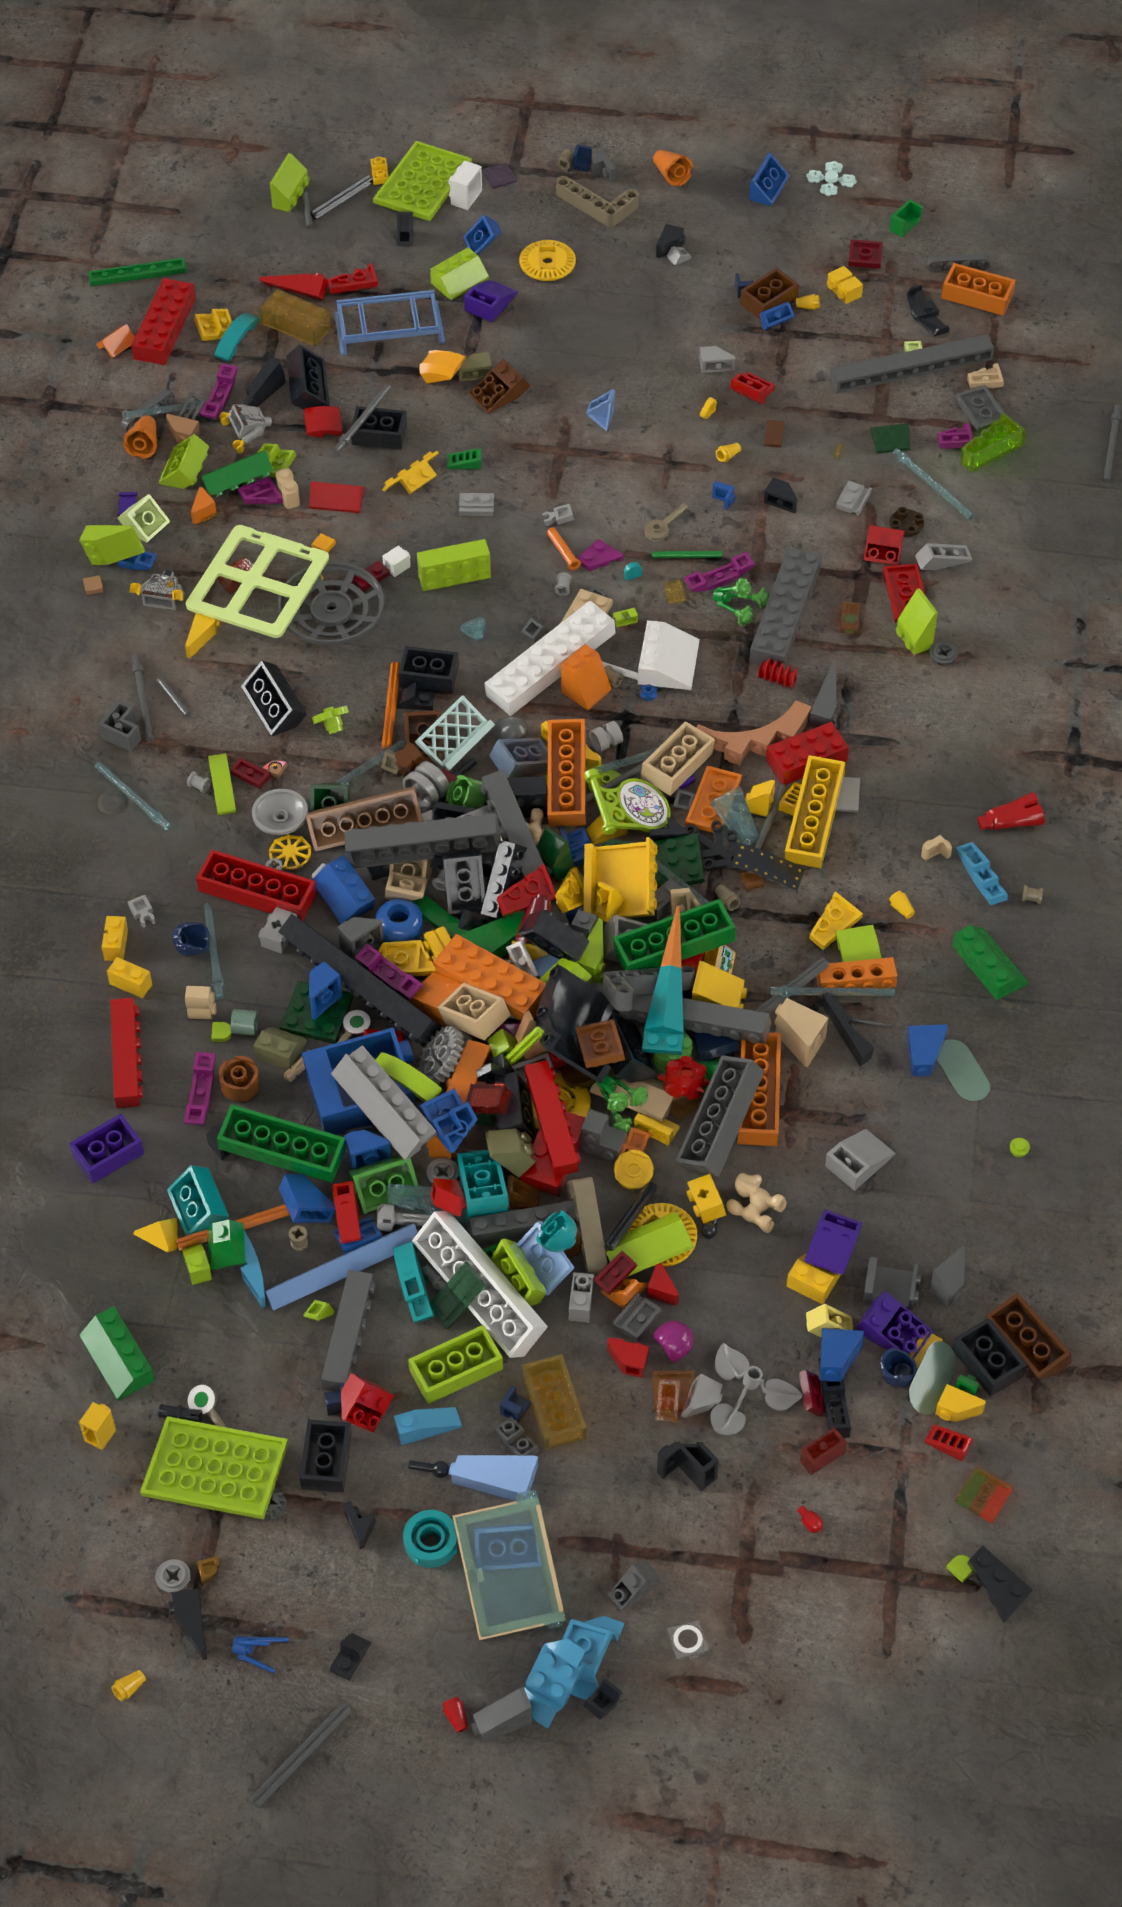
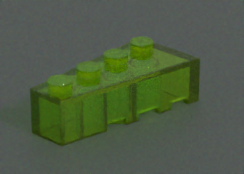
[961,413,1025,473]

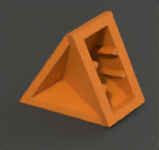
[601,1278,649,1309]

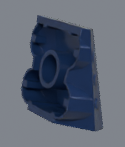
[692,1030,739,1062]

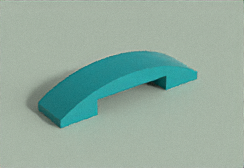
[214,313,261,362]

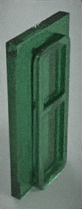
[430,1262,486,1329]

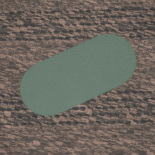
[937,1040,990,1101]
[909,1341,956,1415]

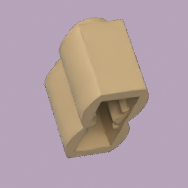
[276,468,300,509]
[185,986,217,1020]

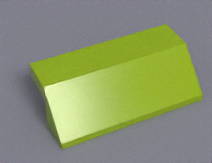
[604,1212,694,1277]

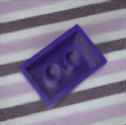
[69,1114,144,1184]

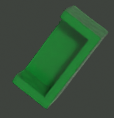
[889,199,922,237]

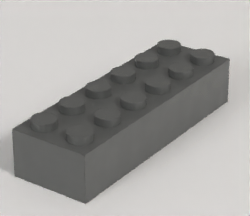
[676,1056,764,1177]

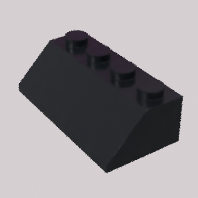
[286,344,330,410]
[241,661,307,736]
[609,1011,659,1083]

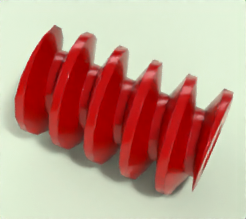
[758,658,798,690]

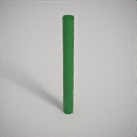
[652,551,722,558]

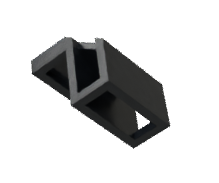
[657,1442,719,1491]

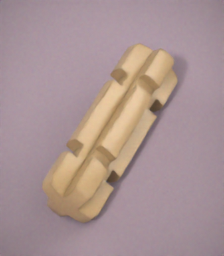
[284,1050,310,1082]

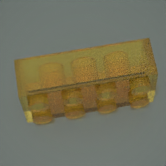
[259,289,333,346]
[522,1354,587,1450]

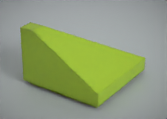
[303,1300,335,1321]

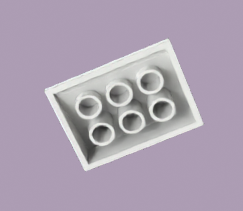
[638,620,700,690]

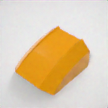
[420,350,467,384]

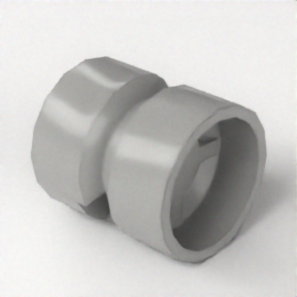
[589,721,623,752]

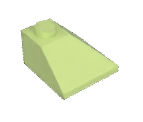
[118,494,170,542]

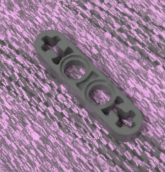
[927,254,990,272]
[121,389,175,432]

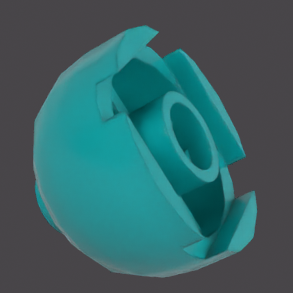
[536,1210,577,1253]

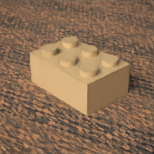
[438,983,511,1040]

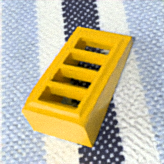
[778,782,801,816]

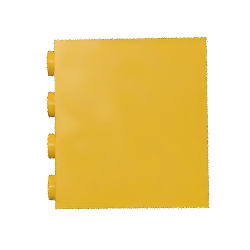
[583,837,658,919]

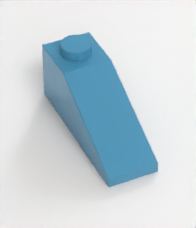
[394,1407,462,1446]

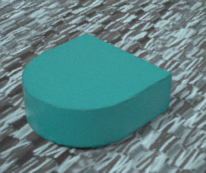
[624,562,642,581]

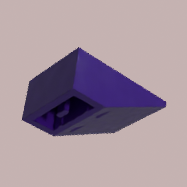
[464,280,518,322]
[804,1209,863,1275]
[855,1291,933,1359]

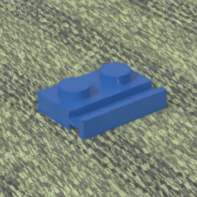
[334,1216,382,1254]

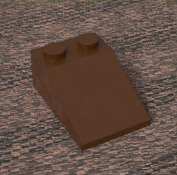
[404,710,444,765]

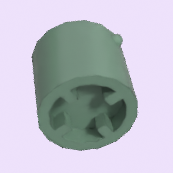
[230,1008,259,1036]

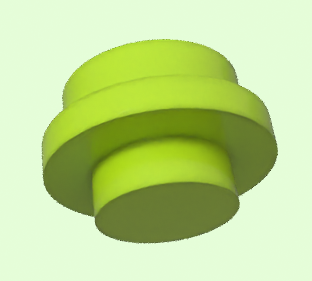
[1009,1138,1030,1157]

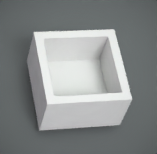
[449,161,482,210]

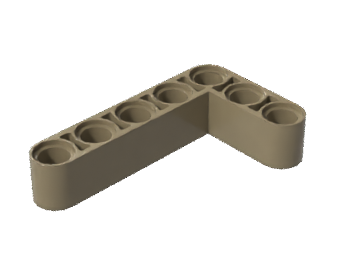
[556,176,639,227]
[566,1177,608,1278]

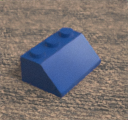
[312,855,375,924]

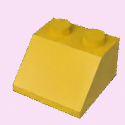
[787,1254,841,1305]

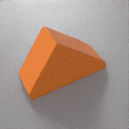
[191,487,217,524]

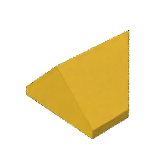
[594,881,625,923]
[134,1217,178,1252]

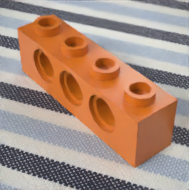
[816,957,897,994]

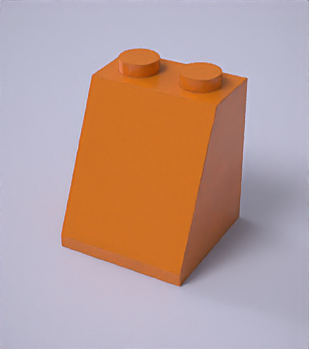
[561,644,612,711]
[409,972,463,1028]

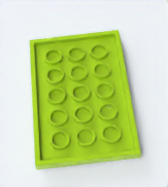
[373,141,472,221]
[140,1417,289,1520]

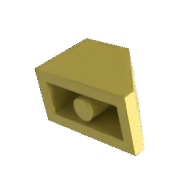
[806,1304,853,1338]

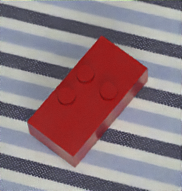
[520,1111,586,1197]

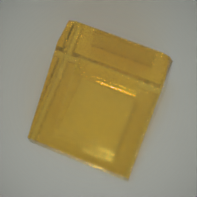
[664,580,686,604]

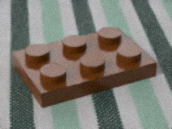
[575,1019,625,1068]

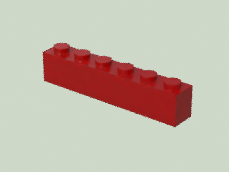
[110,997,143,1108]
[525,1060,581,1177]

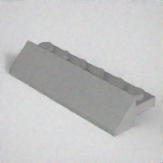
[331,1045,437,1161]

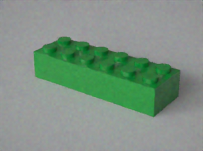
[613,899,736,970]
[217,1104,346,1183]

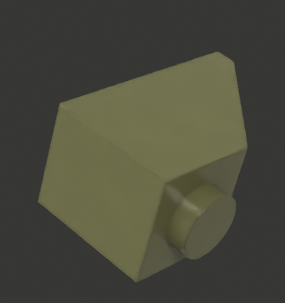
[458,352,492,382]

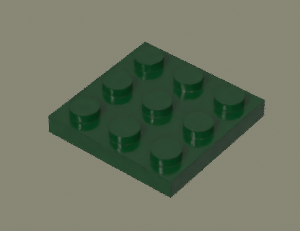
[653,833,705,889]
[280,981,354,1044]

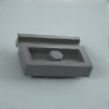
[613,1293,662,1342]

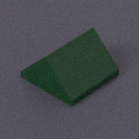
[870,424,910,454]

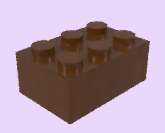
[740,268,799,320]

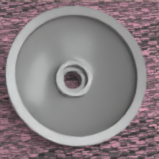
[252,789,308,835]

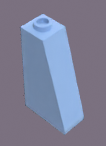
[449,1455,538,1502]

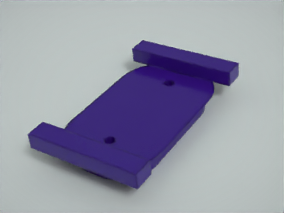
[117,492,138,517]

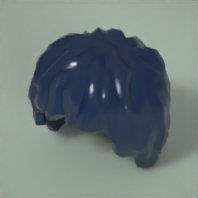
[172,922,210,956]
[880,1348,918,1388]

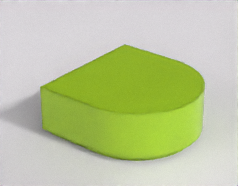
[211,1022,232,1042]
[946,1555,972,1583]

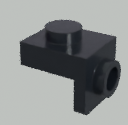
[583,1679,622,1720]

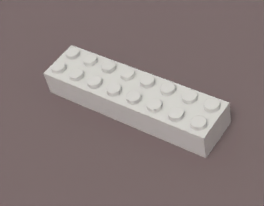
[484,601,615,716]
[412,1211,548,1358]

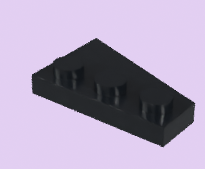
[967,1545,1033,1623]

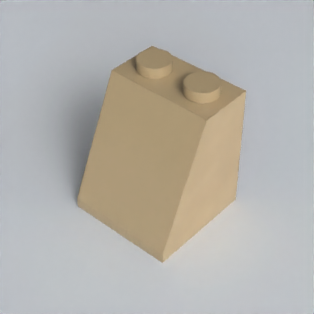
[774,998,828,1067]

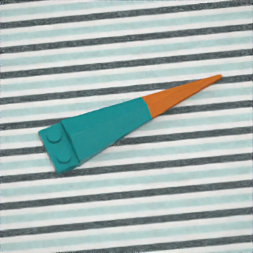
[642,906,684,1055]

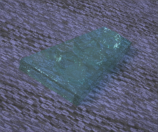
[710,786,759,845]
[387,1184,445,1215]

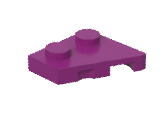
[937,423,974,449]
[577,539,624,571]

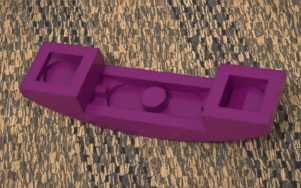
[199,363,238,419]
[683,552,755,592]
[355,943,423,1000]
[184,1052,216,1125]

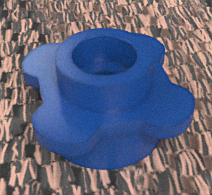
[640,684,658,701]

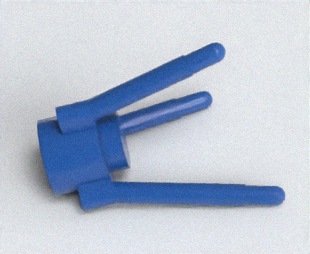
[232,1636,289,1673]

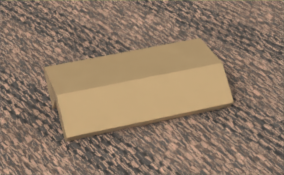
[590,1063,677,1122]

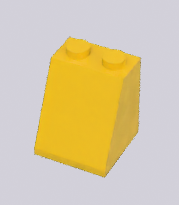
[692,961,747,1009]

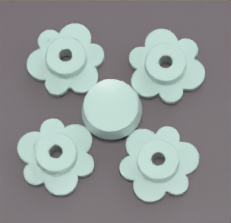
[806,161,857,196]

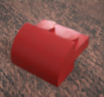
[730,371,776,404]

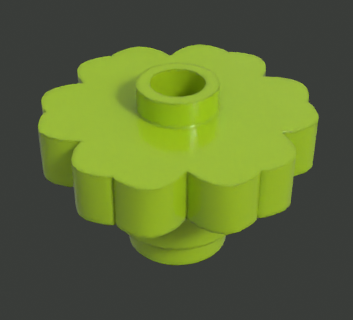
[312,705,349,734]

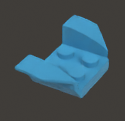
[562,1616,625,1700]
[524,1638,586,1729]

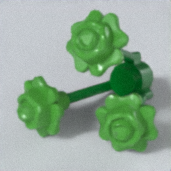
[713,578,770,627]
[596,1074,648,1133]

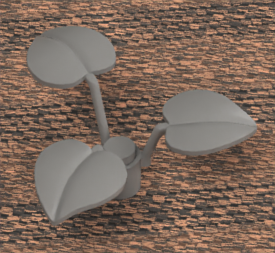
[710,1343,803,1436]

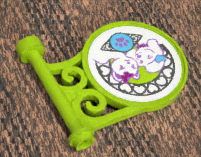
[584,769,670,835]

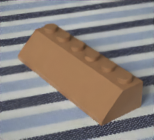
[305,786,423,852]

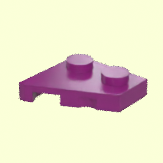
[238,477,283,504]

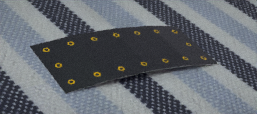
[731,843,805,892]

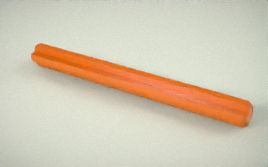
[382,662,400,749]
[176,1204,290,1250]

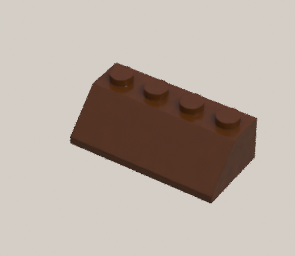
[985,1292,1072,1379]

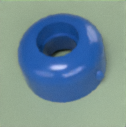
[376,899,424,942]

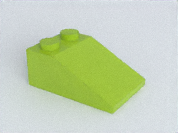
[79,525,145,565]
[896,588,938,655]
[576,918,605,983]

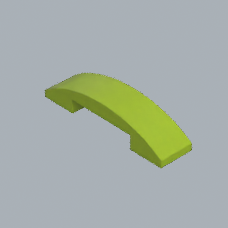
[208,753,236,815]
[375,1052,442,1102]

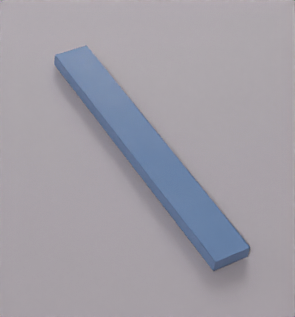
[264,1223,418,1311]

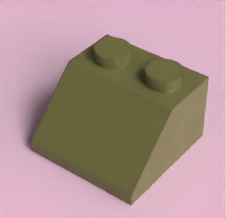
[253,1027,307,1070]
[485,1128,536,1177]

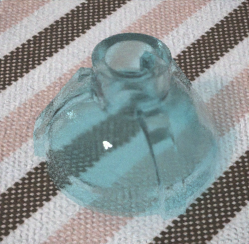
[460,617,486,641]

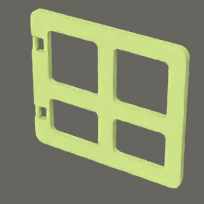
[186,525,329,638]

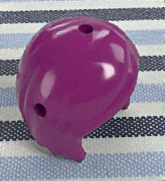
[653,1321,694,1363]

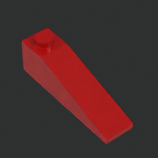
[259,273,329,300]

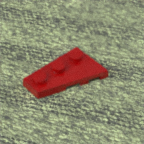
[327,264,378,294]
[496,863,556,916]

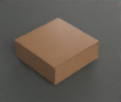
[83,575,103,595]

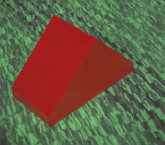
[647,1263,679,1306]

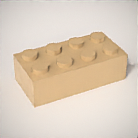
[641,721,715,796]

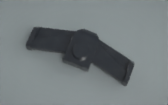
[906,285,950,337]

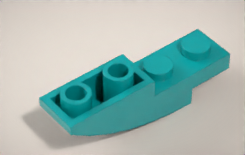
[393,1242,435,1324]

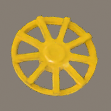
[269,834,311,870]

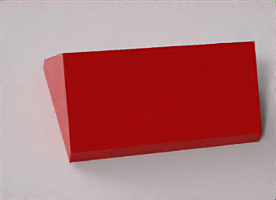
[309,481,366,513]

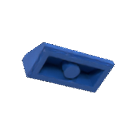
[760,301,795,331]

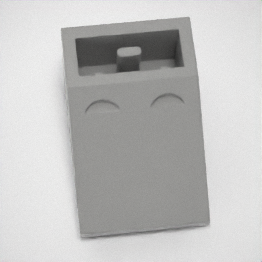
[825,1129,896,1191]

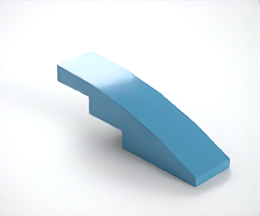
[956,842,1008,905]
[241,1231,266,1308]

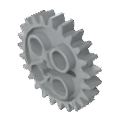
[417,1026,464,1086]

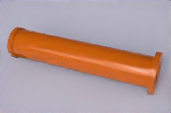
[547,527,581,571]

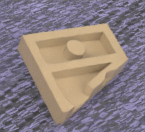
[967,363,1004,389]
[670,888,701,916]

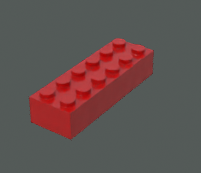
[131,278,196,365]
[196,849,317,921]

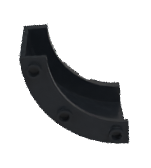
[536,964,614,1084]

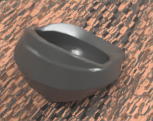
[492,717,528,739]

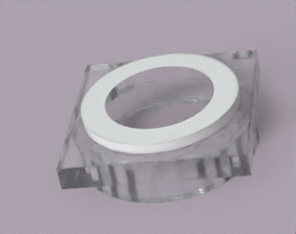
[667,1620,709,1661]

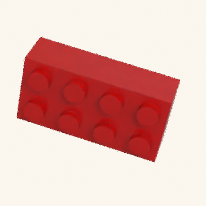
[766,722,849,785]

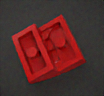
[303,406,343,438]

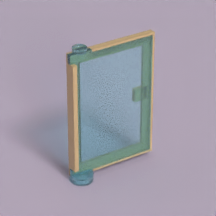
[453,1490,566,1641]

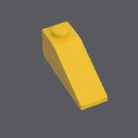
[185,613,222,658]

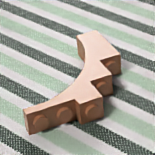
[696,700,812,766]

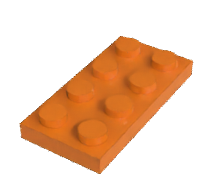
[685,766,742,833]

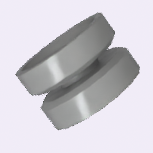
[403,761,449,809]

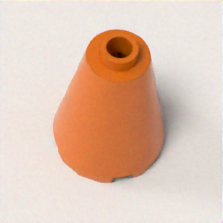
[653,150,693,186]
[123,415,157,459]

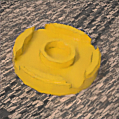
[614,1150,654,1190]

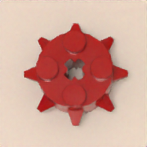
[657,1056,710,1100]

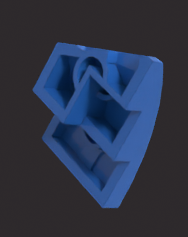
[419,1088,478,1153]

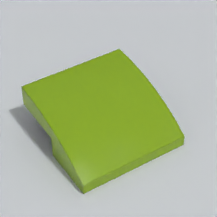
[258,443,297,478]
[835,925,881,962]

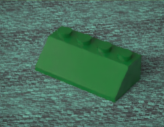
[201,450,273,498]
[952,925,1028,1000]
[79,1306,155,1401]

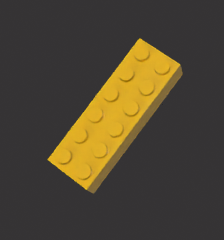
[785,755,845,869]

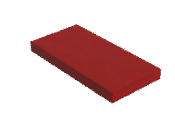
[883,563,925,623]

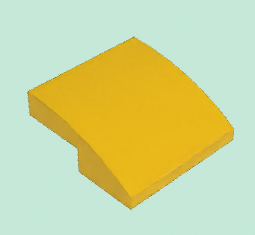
[194,309,232,341]

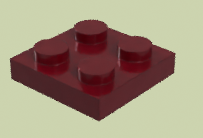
[848,239,883,269]

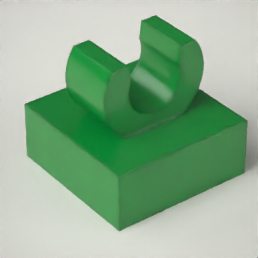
[955,1374,979,1396]

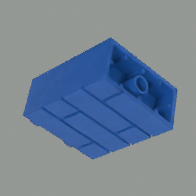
[302,1028,417,1135]

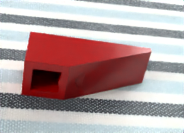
[333,1181,361,1244]

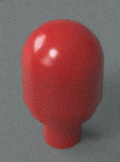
[797,1505,823,1533]

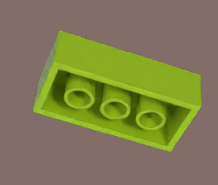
[417,539,491,591]
[408,1325,503,1404]

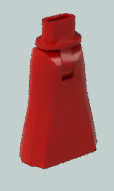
[977,792,1045,831]

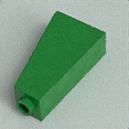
[460,911,525,958]

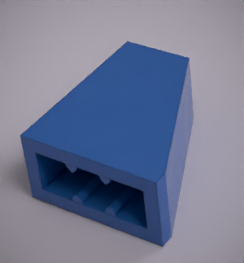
[906,1024,948,1077]
[279,1174,335,1223]
[820,1328,864,1382]

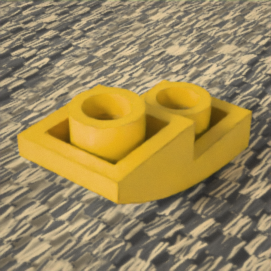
[370,157,389,185]

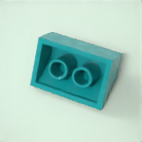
[167,1165,229,1236]

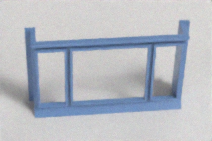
[334,290,445,355]

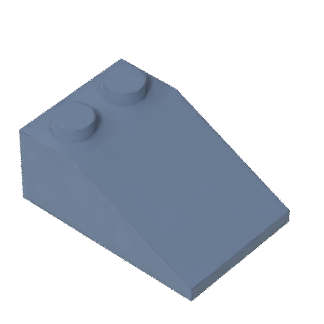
[489,738,548,778]

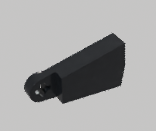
[242,357,286,407]

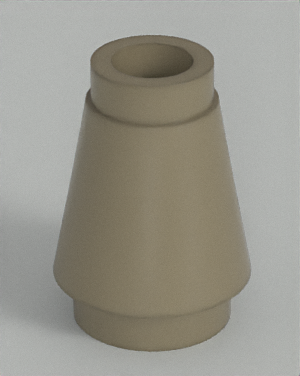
[715,885,740,911]

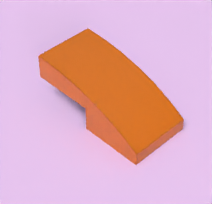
[620,1127,651,1155]

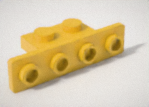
[382,451,439,495]

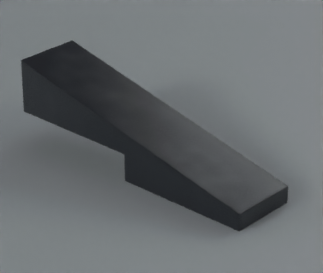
[821,992,874,1067]
[818,1358,851,1439]

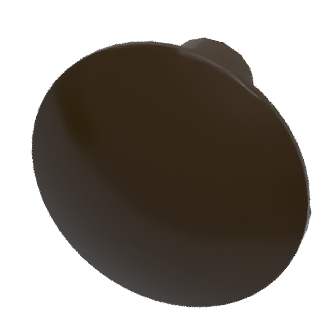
[889,507,924,537]

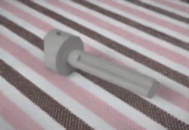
[376,1204,431,1232]

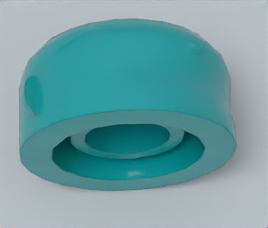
[403,1510,458,1568]

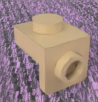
[921,835,952,861]

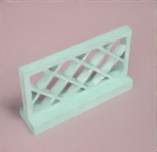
[415,695,495,771]

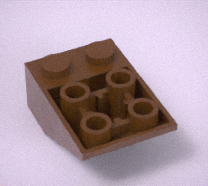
[468,358,530,414]

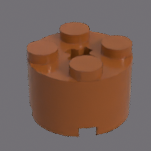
[219,1056,260,1103]

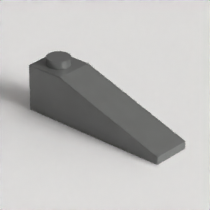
[809,661,838,727]

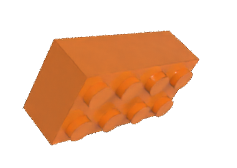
[941,263,1016,316]

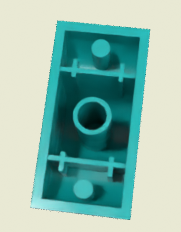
[457,1149,509,1221]

